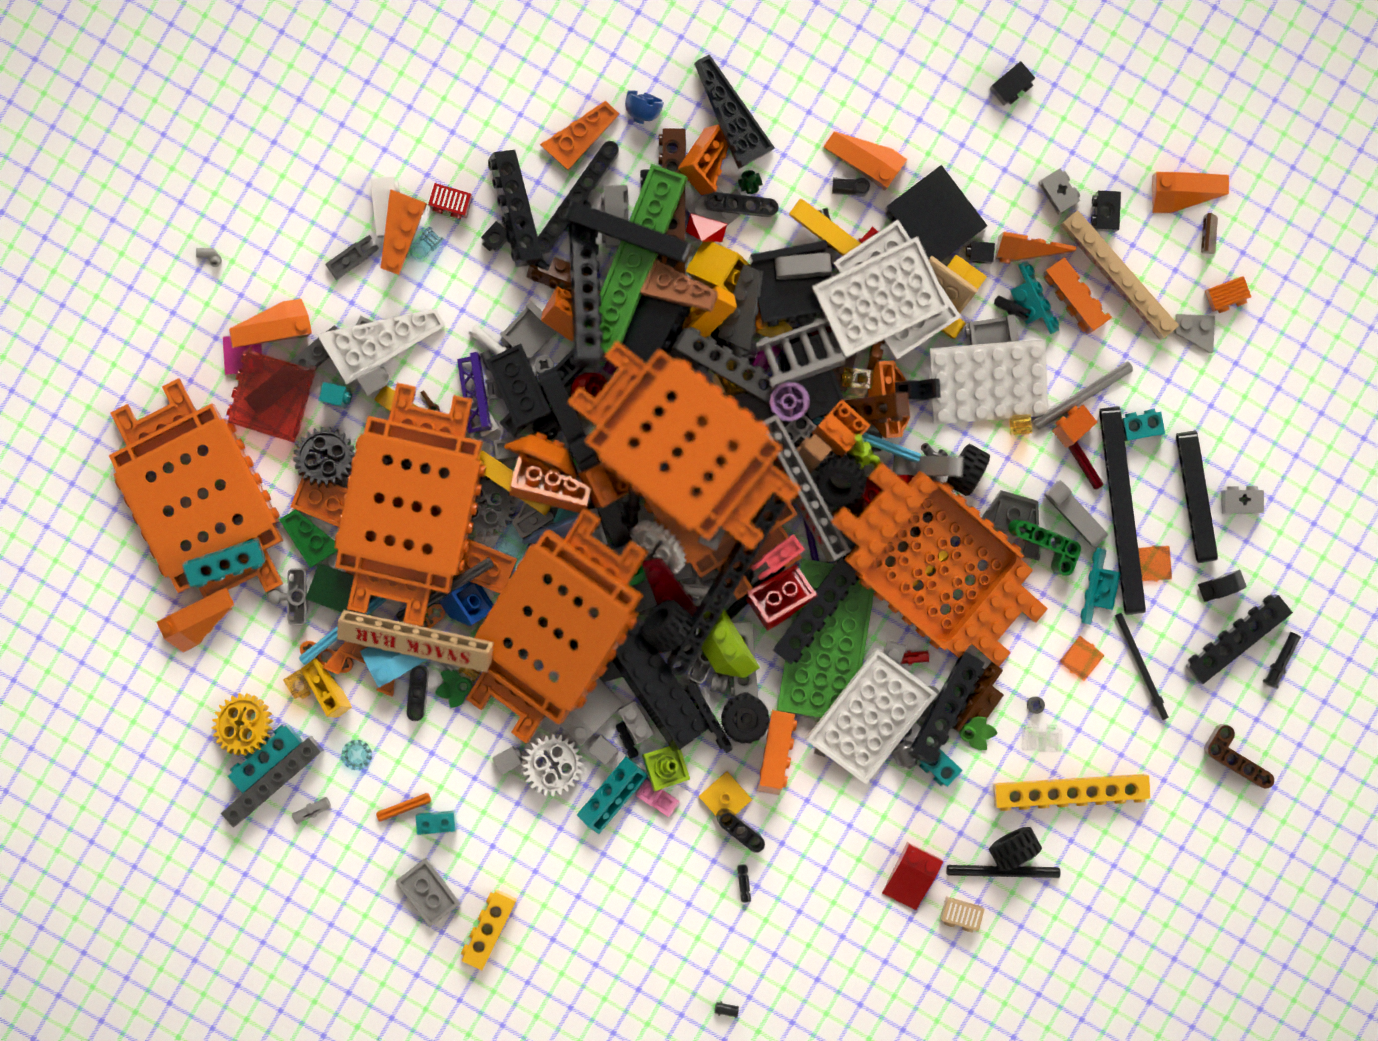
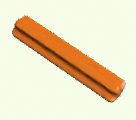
[376,793,431,822]

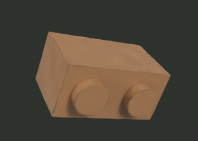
[796,434,832,474]

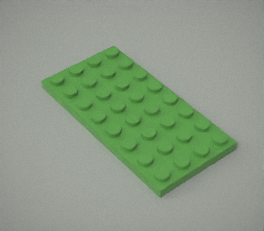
[777,559,874,718]

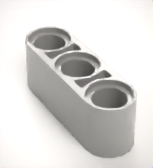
[775,253,832,280]

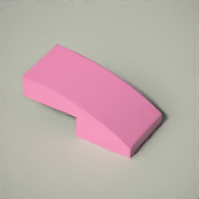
[635,779,680,817]

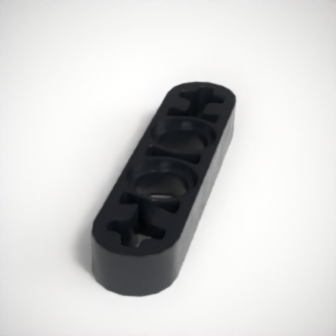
[704,192,779,217]

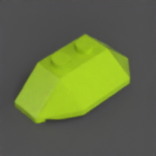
[698,609,760,678]

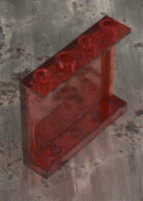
[226,346,317,443]

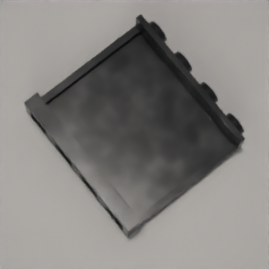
[885,165,988,262]
[749,240,832,327]
[622,295,691,365]

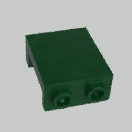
[306,563,356,612]

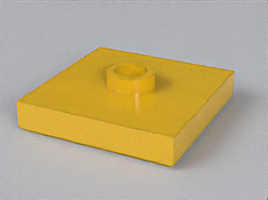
[698,771,752,822]

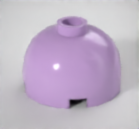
[770,382,810,421]

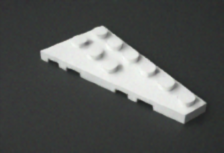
[316,309,446,384]

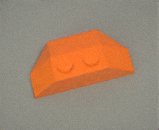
[867,360,910,439]
[504,432,578,479]

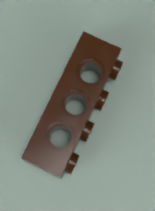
[845,392,910,425]

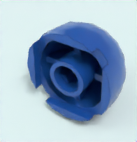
[625,90,664,124]

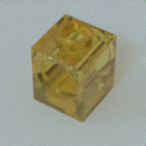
[842,367,874,389]
[1009,414,1032,436]
[283,669,312,700]

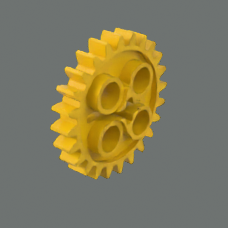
[211,693,274,756]

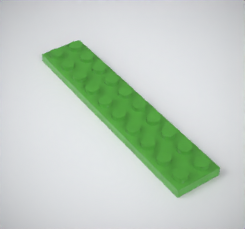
[585,164,688,353]

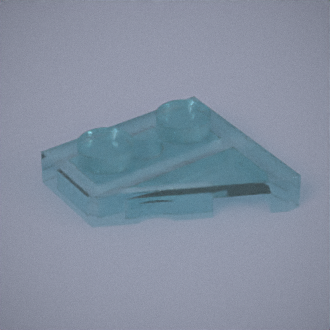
[494,522,528,563]

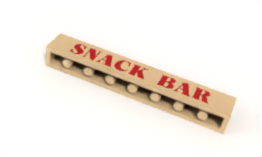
[1060,210,1179,340]
[337,610,494,672]

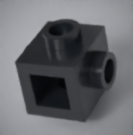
[532,409,562,440]

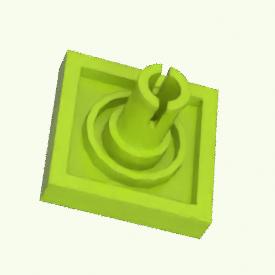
[642,746,690,791]

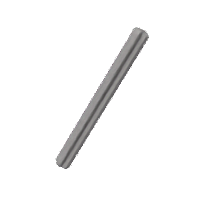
[1033,361,1133,429]

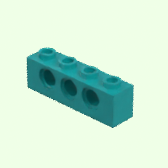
[182,538,266,588]
[228,724,303,794]
[577,756,649,834]

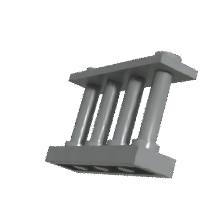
[756,317,845,390]

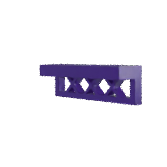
[457,352,492,434]

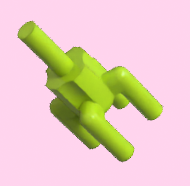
[847,434,880,469]

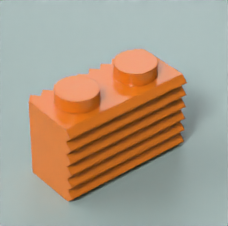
[1205,276,1252,314]
[1052,404,1098,448]

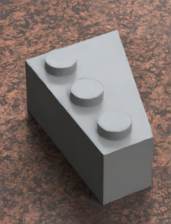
[601,185,629,248]

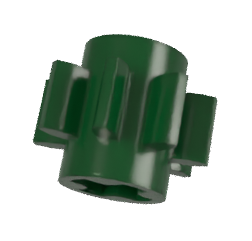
[738,170,763,194]

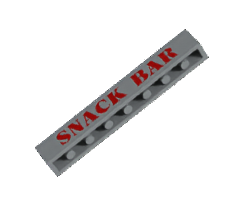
[762,415,851,562]

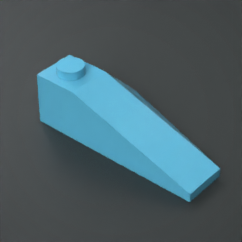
[360,646,428,688]

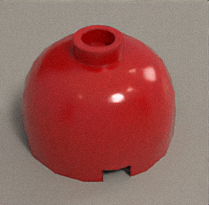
[571,372,607,399]

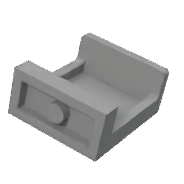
[500,301,557,361]
[965,314,1019,345]

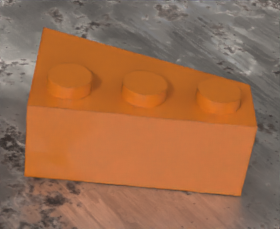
[678,124,728,196]

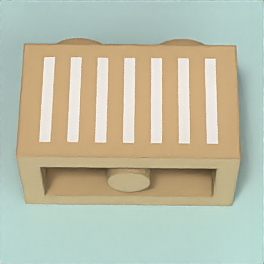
[940,896,985,933]

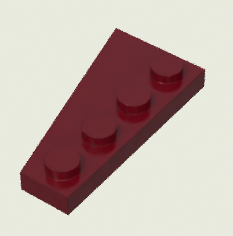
[643,558,699,617]

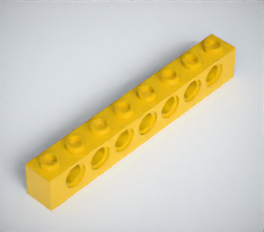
[993,774,1151,811]

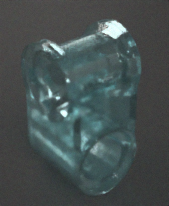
[409,226,445,263]

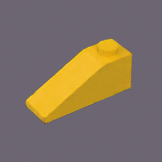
[301,658,352,718]

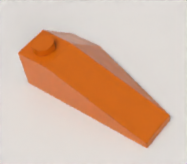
[995,231,1076,264]

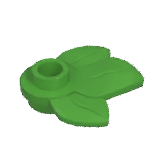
[959,717,998,750]

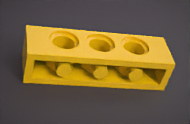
[461,889,517,971]

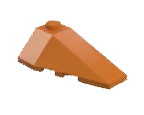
[823,131,908,191]
[1152,172,1229,213]
[229,299,312,348]
[156,588,235,652]

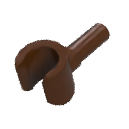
[420,390,440,411]

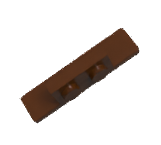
[526,257,600,296]
[953,662,1004,732]

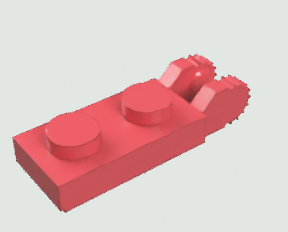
[751,534,805,580]

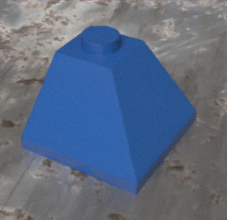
[439,581,494,626]

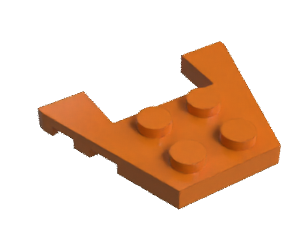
[323,642,395,697]

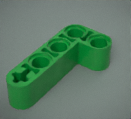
[1008,519,1081,576]

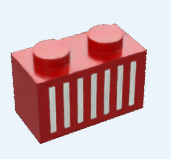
[428,183,473,220]

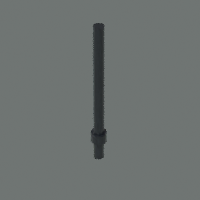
[1115,612,1169,720]

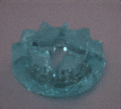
[341,740,372,770]

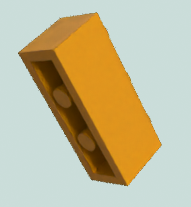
[682,285,737,343]

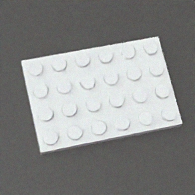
[833,220,961,360]
[812,237,950,357]
[929,339,1048,425]
[805,648,937,784]

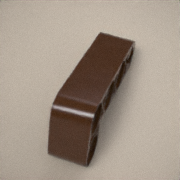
[1204,724,1275,789]

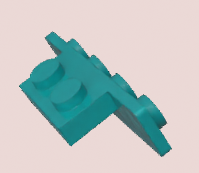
[1010,261,1060,334]
[1080,548,1121,625]

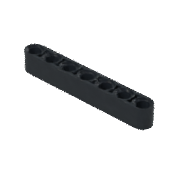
[538,141,619,254]
[564,201,694,264]
[1176,430,1218,564]

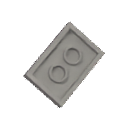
[395,857,461,927]

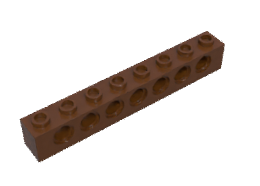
[658,128,686,274]

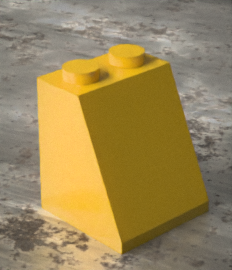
[686,241,750,293]

